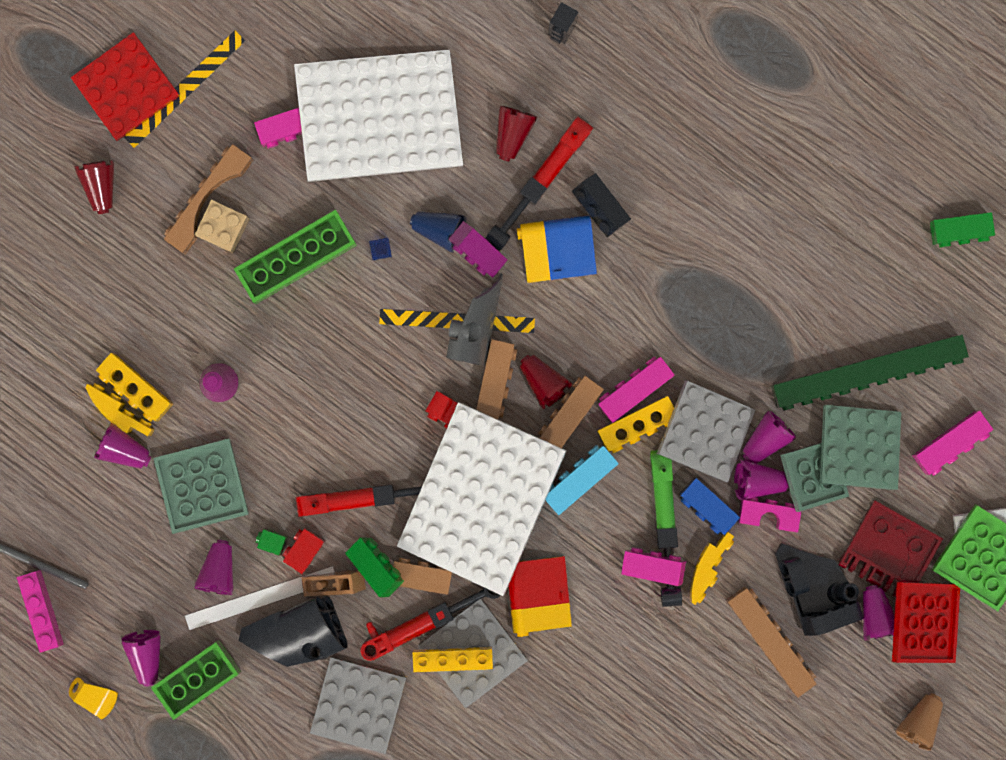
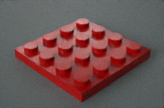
[71,32,180,141]
[892,582,960,663]

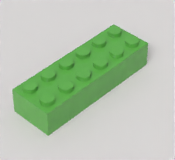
[234,210,357,304]

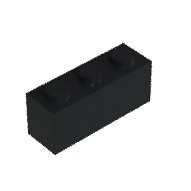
[548,2,579,44]
[572,173,631,238]

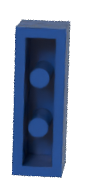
[679,478,740,535]

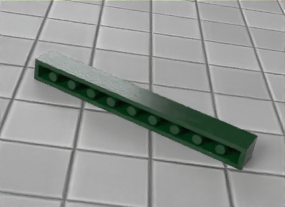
[771,334,969,411]

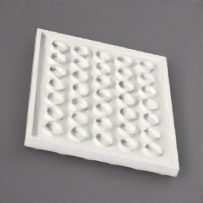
[294,50,463,182]
[397,402,567,596]

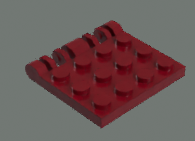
[838,500,943,597]

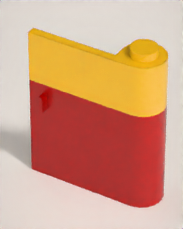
[508,556,572,637]

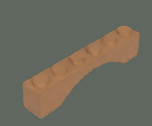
[164,144,254,255]

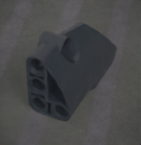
[775,543,864,636]
[238,596,348,667]

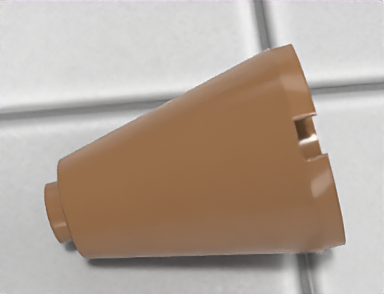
[895,693,943,751]

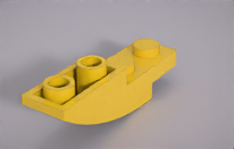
[85,383,155,436]
[690,532,734,605]

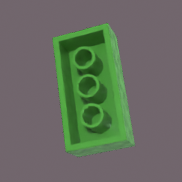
[151,640,242,720]

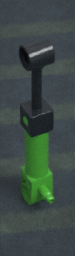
[650,450,682,607]

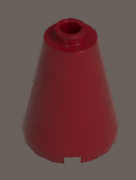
[496,106,537,162]
[74,160,114,214]
[520,355,572,409]

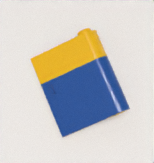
[517,215,597,283]

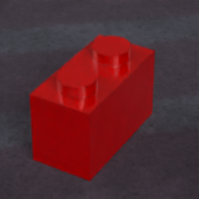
[283,528,326,574]

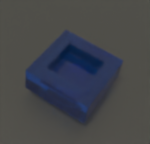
[369,238,392,261]

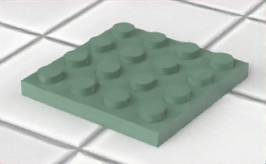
[820,405,901,490]
[153,439,249,534]

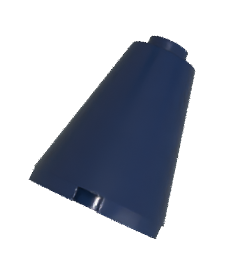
[410,211,466,253]

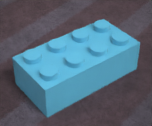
[546,445,619,515]

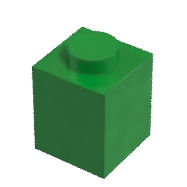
[255,529,288,556]

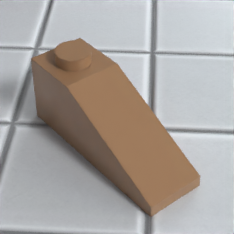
[301,570,366,597]

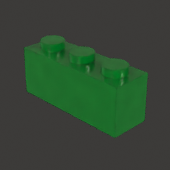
[930,212,995,248]
[345,537,404,597]

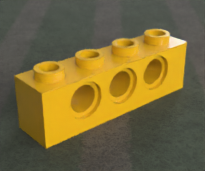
[96,353,173,422]
[597,396,674,453]
[413,647,493,672]

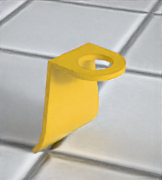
[69,678,118,719]

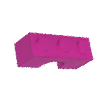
[738,496,801,533]

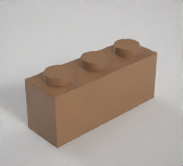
[393,557,452,595]

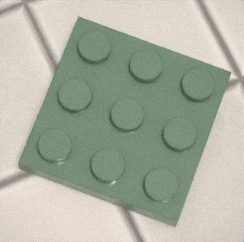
[780,443,849,512]

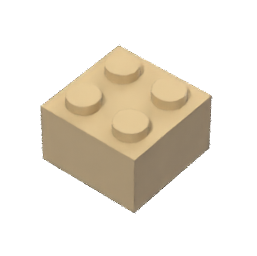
[195,200,250,253]

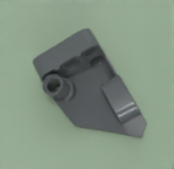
[446,273,503,366]

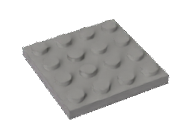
[657,381,755,483]
[418,599,528,708]
[310,657,406,754]

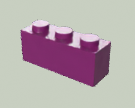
[448,221,507,278]

